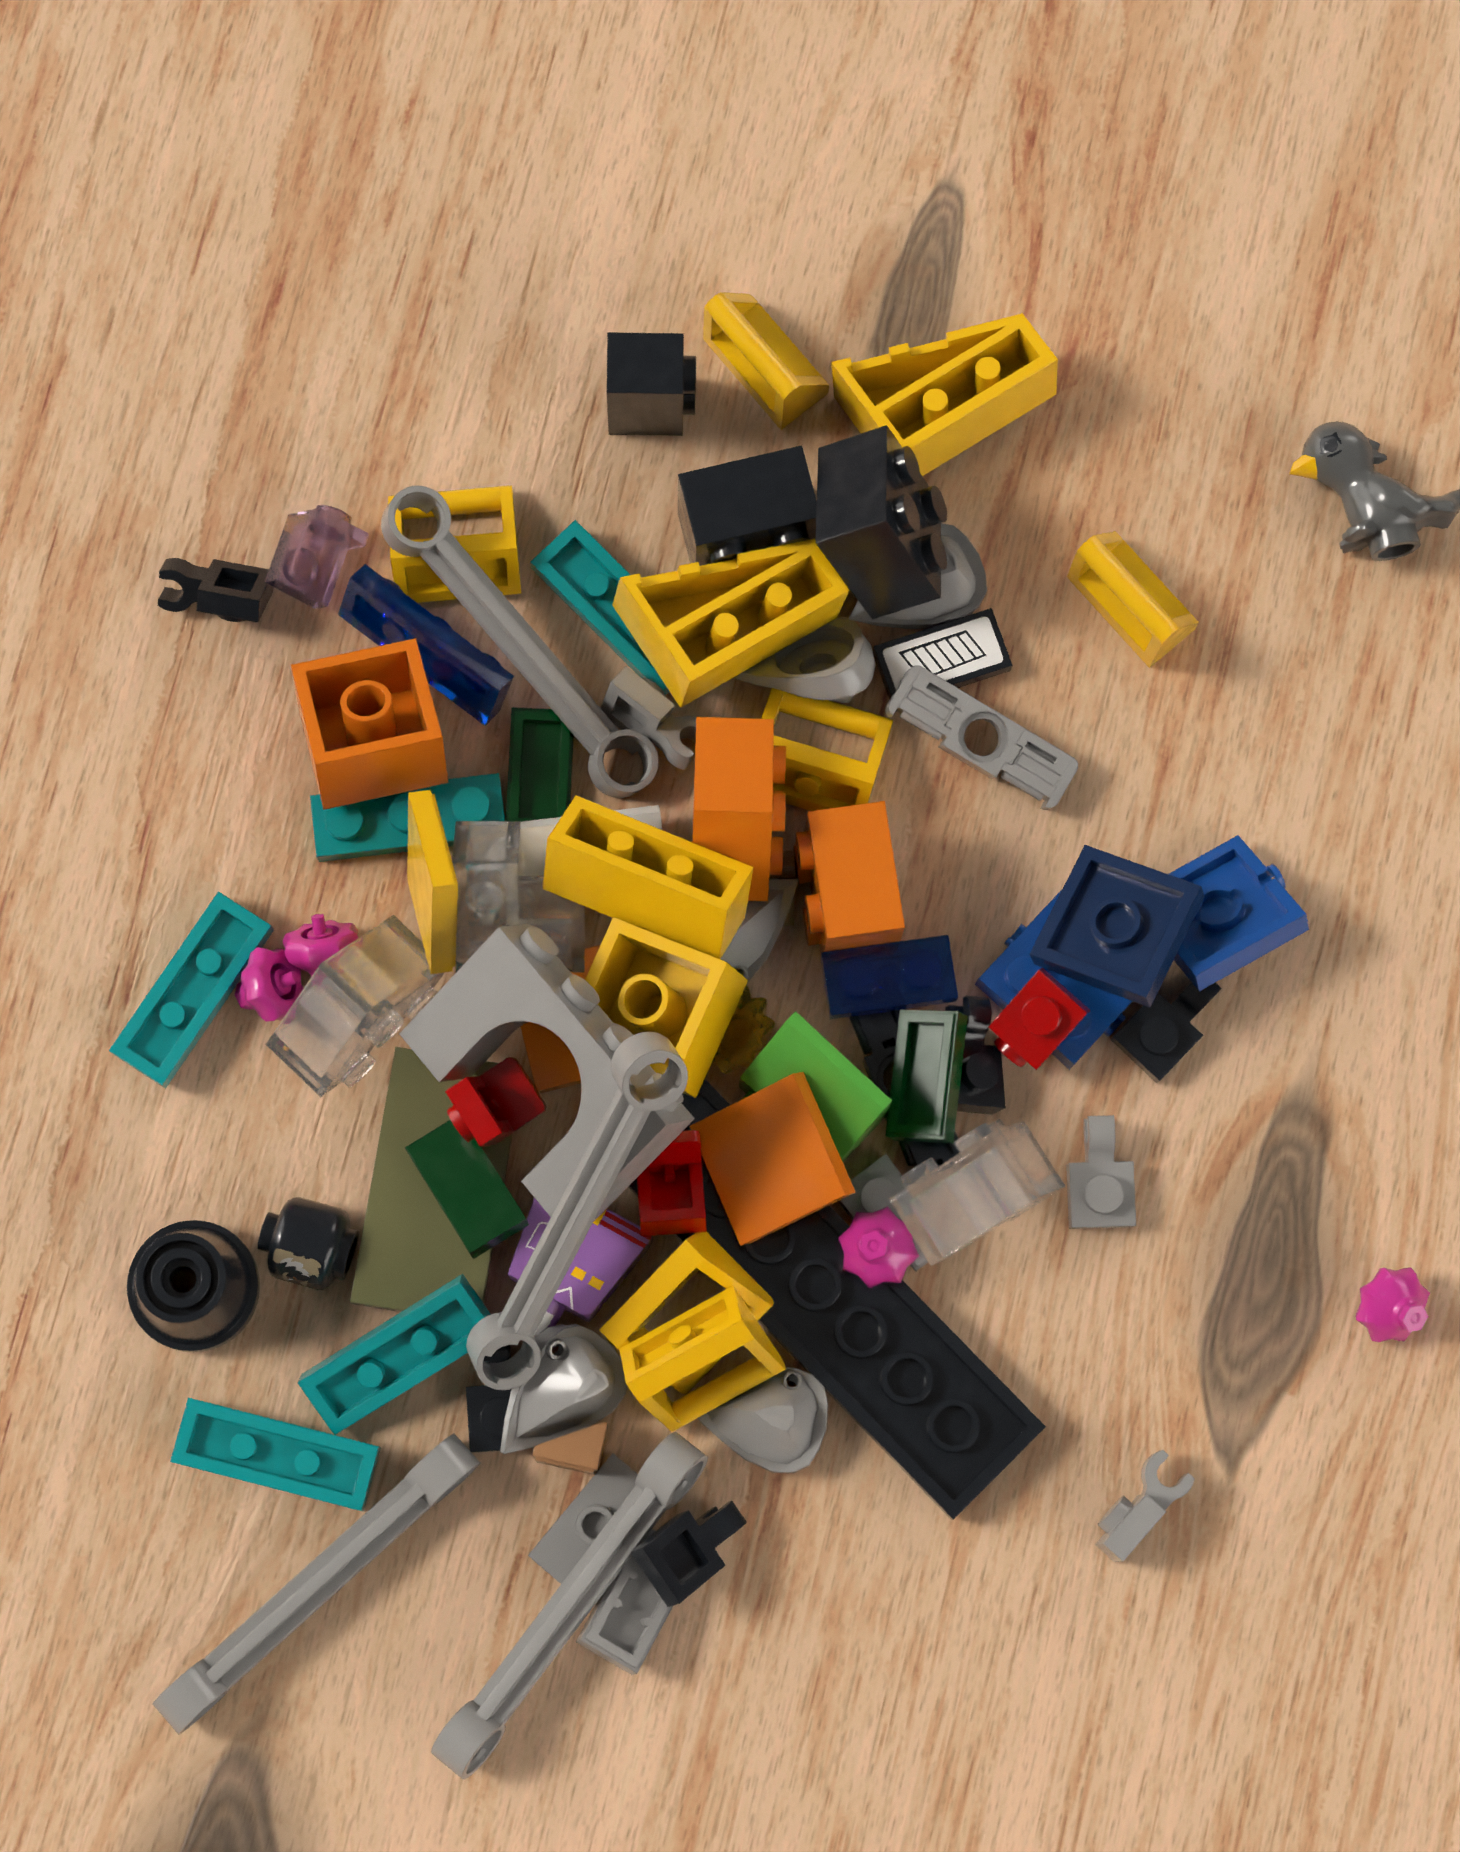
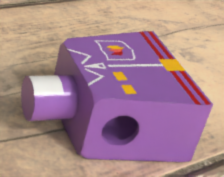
[508,1198,654,1337]

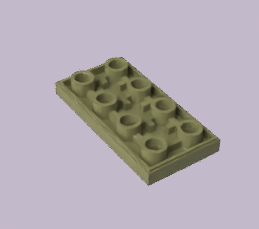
[350,1047,523,1312]

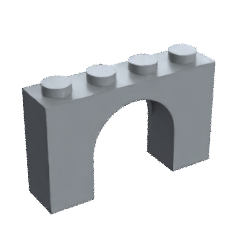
[399,924,695,1222]

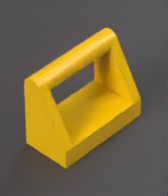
[703,292,829,430]
[388,485,522,604]
[1067,531,1199,668]
[761,688,894,811]
[599,1232,774,1394]
[619,1286,786,1432]

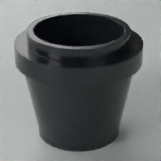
[127,1220,260,1352]

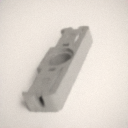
[885,665,1078,810]

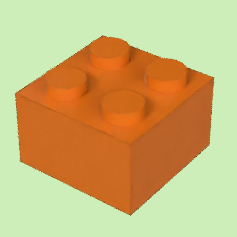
[291,638,449,810]
[692,717,786,901]
[793,801,905,962]

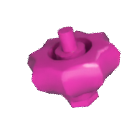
[283,914,361,985]
[234,947,307,1022]
[838,1206,919,1288]
[1355,1267,1430,1342]

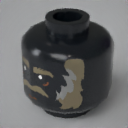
[257,1197,359,1290]

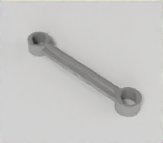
[381,486,658,798]
[466,1032,688,1390]
[431,1432,708,1779]
[152,1433,480,1735]

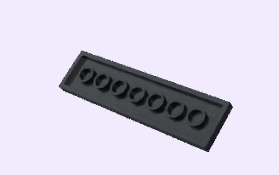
[628,1079,1046,1520]

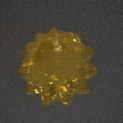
[711,985,776,1074]

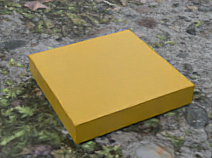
[407,790,458,974]

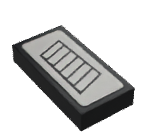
[873,608,1013,700]

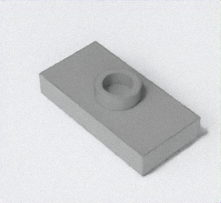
[528,1453,638,1584]
[576,1529,673,1675]

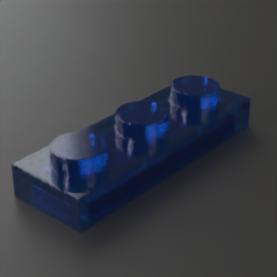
[338,564,514,726]

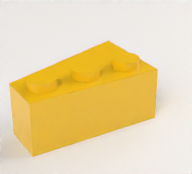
[831,313,1058,476]
[612,539,849,708]

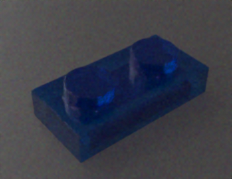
[820,935,958,1020]

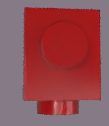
[988,967,1091,1070]
[445,1057,547,1147]
[637,1130,707,1236]

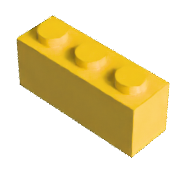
[542,795,754,959]

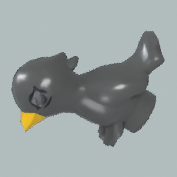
[1289,421,1460,561]

